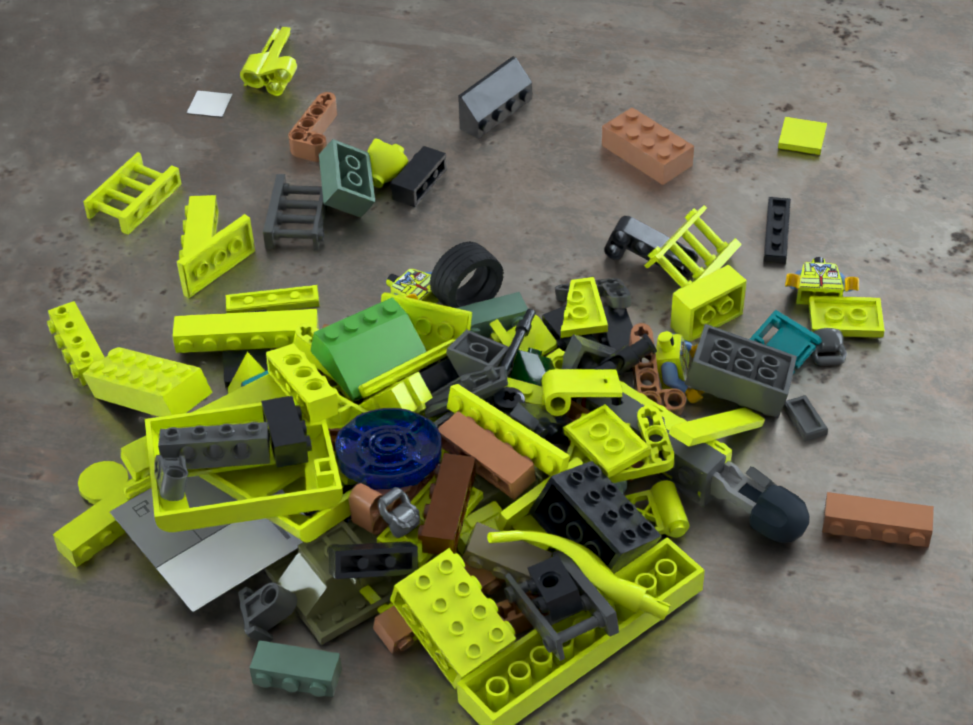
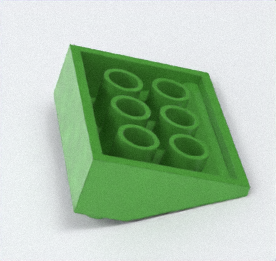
[310,297,427,401]

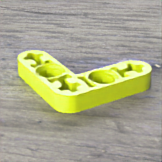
[608,405,674,483]

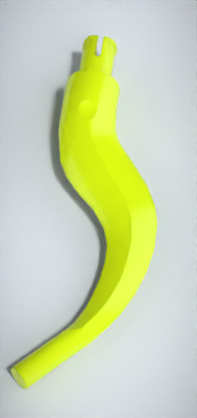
[487,530,671,621]

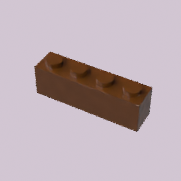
[418,453,476,555]

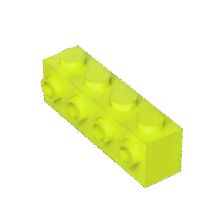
[46,301,105,386]

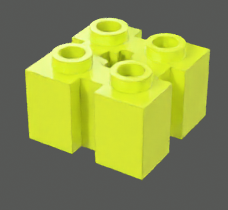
[359,372,433,425]

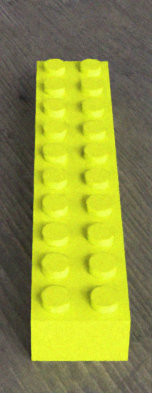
[457,537,705,725]

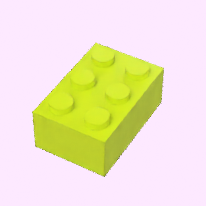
[670,265,747,342]

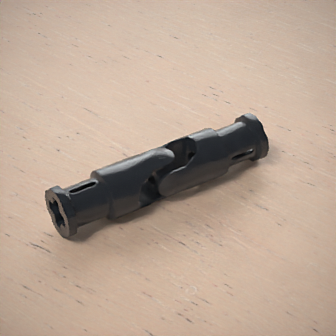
[571,333,657,403]

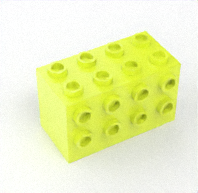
[390,548,516,690]

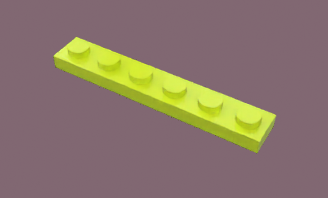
[447,384,570,476]

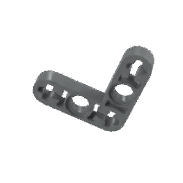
[555,278,631,309]

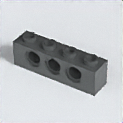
[158,422,270,469]

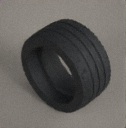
[430,241,504,308]

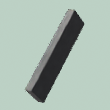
[763,197,791,264]

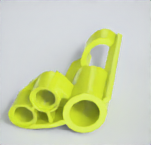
[240,27,297,96]

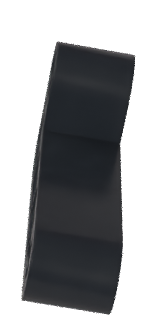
[604,216,698,278]

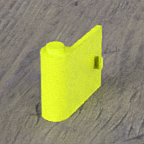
[541,369,623,416]

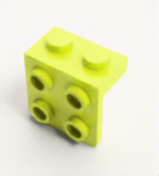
[490,315,558,364]

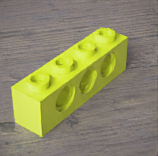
[266,343,340,424]

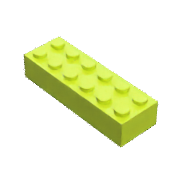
[83,347,213,417]

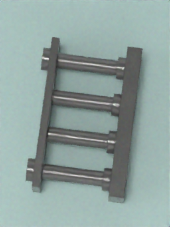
[263,174,327,250]
[504,550,619,661]

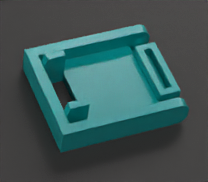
[750,309,822,374]

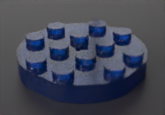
[335,408,442,490]

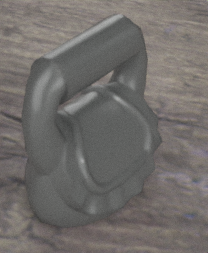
[811,328,847,366]
[378,487,420,538]

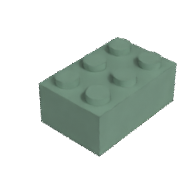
[319,139,375,217]

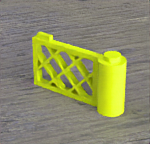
[625,480,690,538]

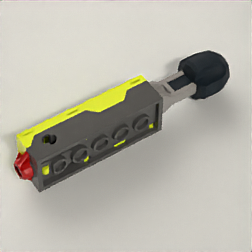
[581,381,810,543]

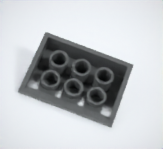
[685,324,797,418]

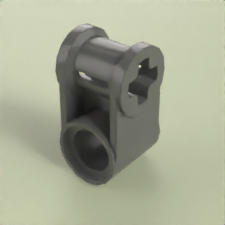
[154,455,188,501]

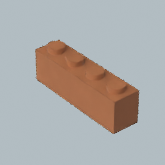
[436,411,536,500]
[822,492,934,547]

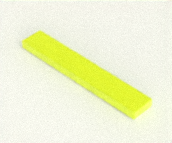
[669,407,765,447]

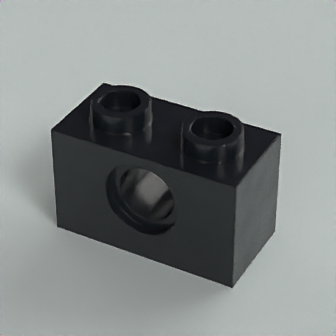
[526,555,584,622]

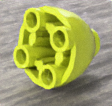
[367,139,408,188]

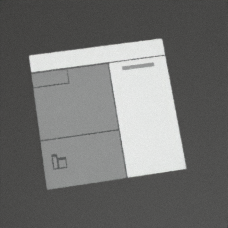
[110,476,306,612]

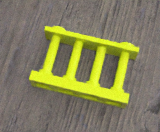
[83,152,182,235]
[644,205,742,288]

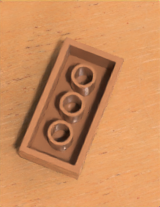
[602,107,694,185]

